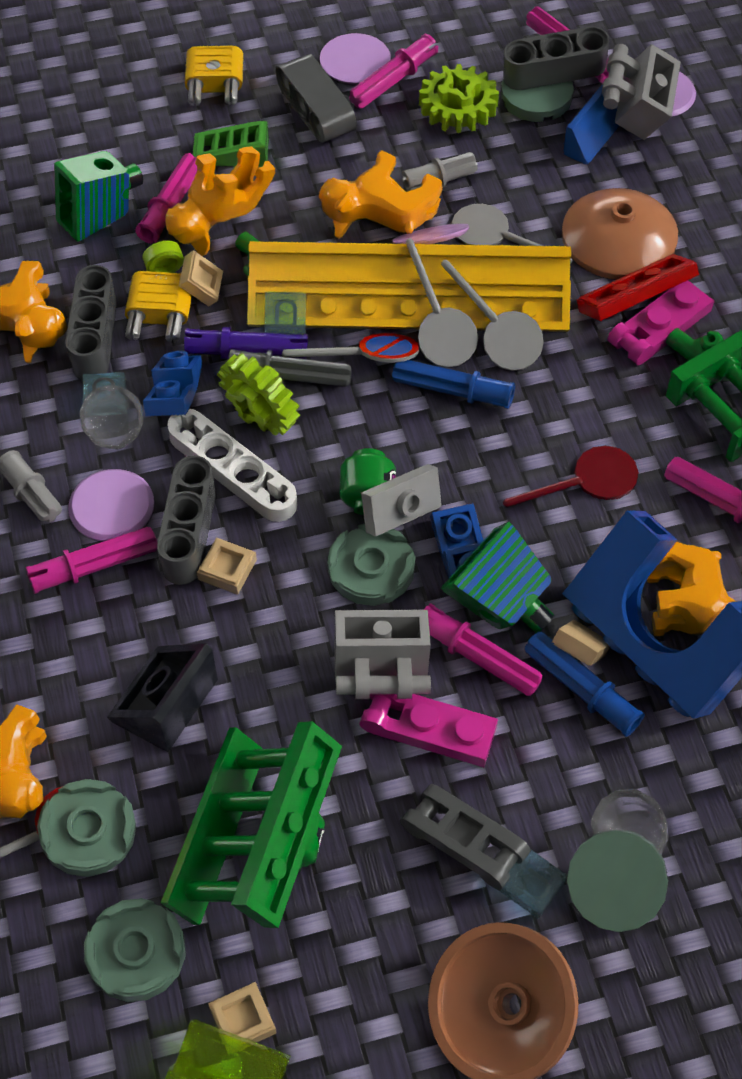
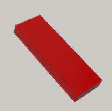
[576,254,699,321]

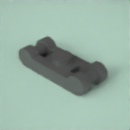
[400,784,531,890]

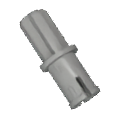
[402,152,478,191]
[0,450,62,523]

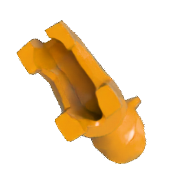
[165,146,275,256]
[318,150,442,239]
[0,261,68,363]
[647,542,738,636]
[0,704,47,818]

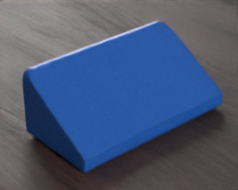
[563,85,619,164]

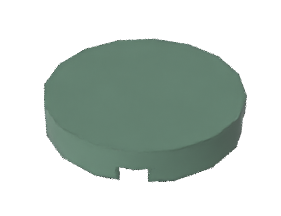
[501,80,574,122]
[327,524,415,606]
[37,779,136,877]
[567,829,669,932]
[84,898,186,1002]

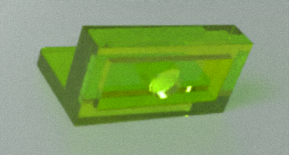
[165,1019,291,1079]

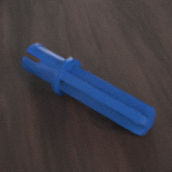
[392,360,515,409]
[524,632,645,737]

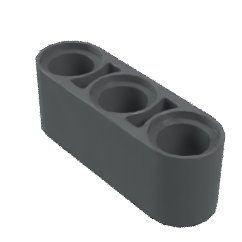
[503,26,609,90]
[275,54,357,143]
[66,265,117,381]
[157,455,216,585]

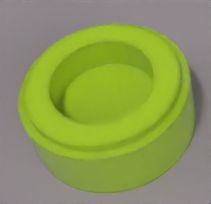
[142,241,184,273]

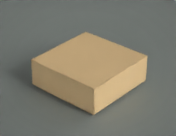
[179,250,223,306]
[197,538,257,595]
[552,620,610,666]
[208,982,277,1055]

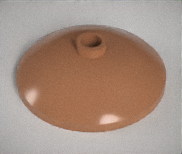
[562,188,678,280]
[428,922,578,1079]

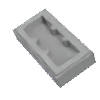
[361,464,442,537]

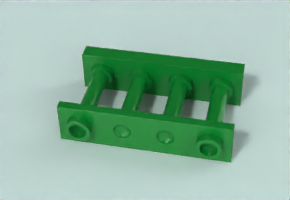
[666,330,742,462]
[161,721,342,928]

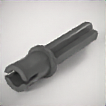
[229,349,351,387]

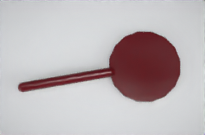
[503,445,639,507]

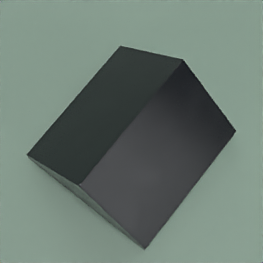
[107,643,218,752]

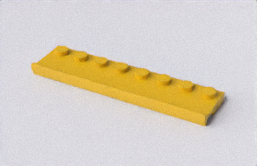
[247,241,571,332]

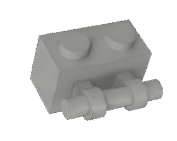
[602,44,681,140]
[334,610,431,699]

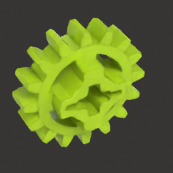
[419,64,499,133]
[217,353,300,436]

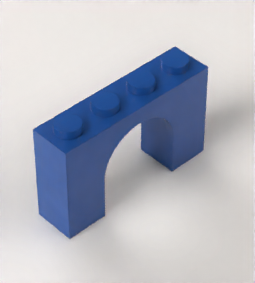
[562,510,742,719]

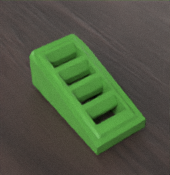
[192,121,269,167]

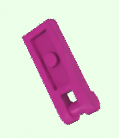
[607,280,714,365]
[359,694,498,767]

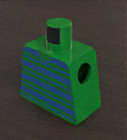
[54,151,143,242]
[441,522,554,634]

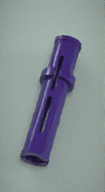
[184,327,308,359]

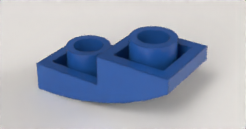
[143,351,202,416]
[430,503,483,579]

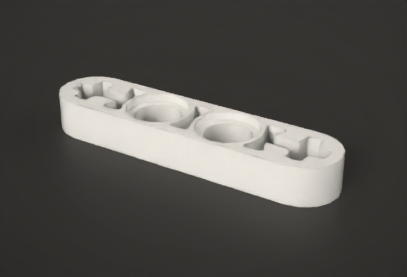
[167,409,298,522]

